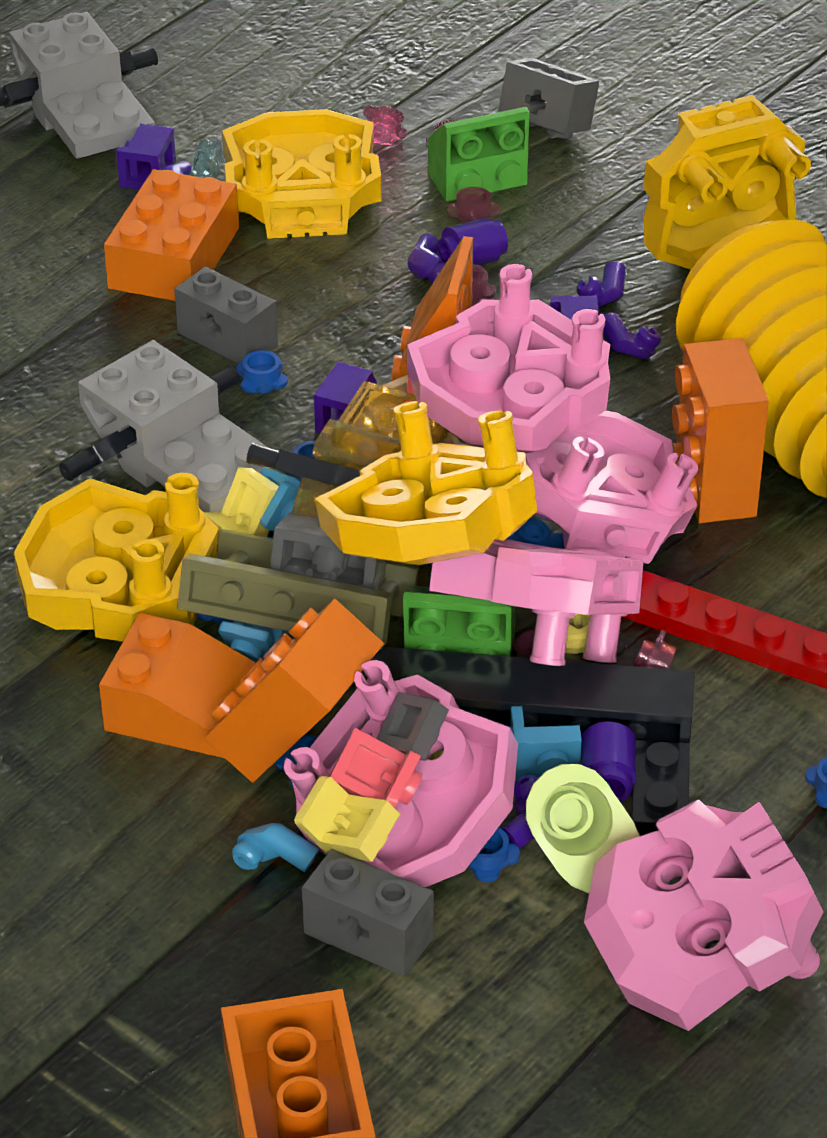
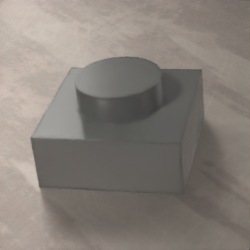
[376,692,449,761]

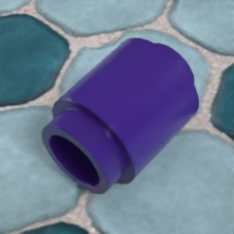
[438,218,508,267]
[581,721,636,803]

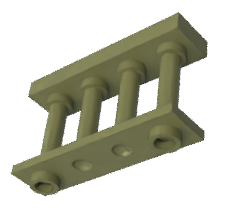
[177,529,420,649]

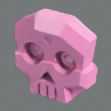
[407,264,611,451]
[517,411,699,564]
[429,539,643,666]
[284,660,518,887]
[584,799,823,1031]

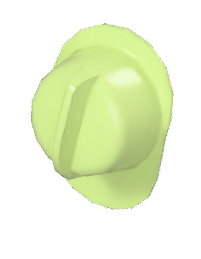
[526,764,640,893]

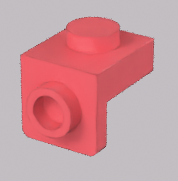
[329,728,423,807]

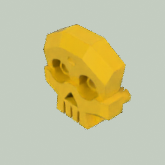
[643,95,811,269]
[222,109,381,239]
[315,401,537,565]
[14,472,219,641]

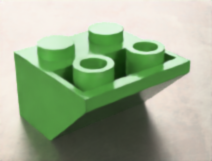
[428,107,529,202]
[403,586,516,657]

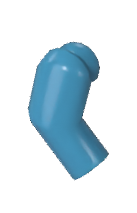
[232,823,320,873]

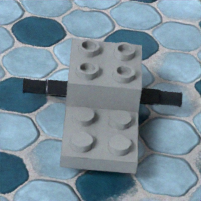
[0,12,158,159]
[59,340,269,512]

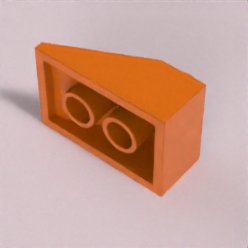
[392,236,473,381]
[99,613,255,758]

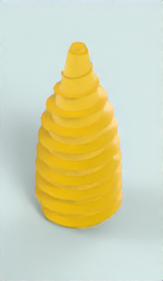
[676,219,827,498]

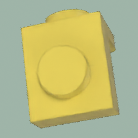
[203,467,279,537]
[294,776,400,862]

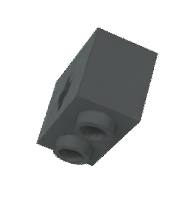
[498,58,599,139]
[174,266,278,364]
[270,513,386,590]
[302,849,434,977]

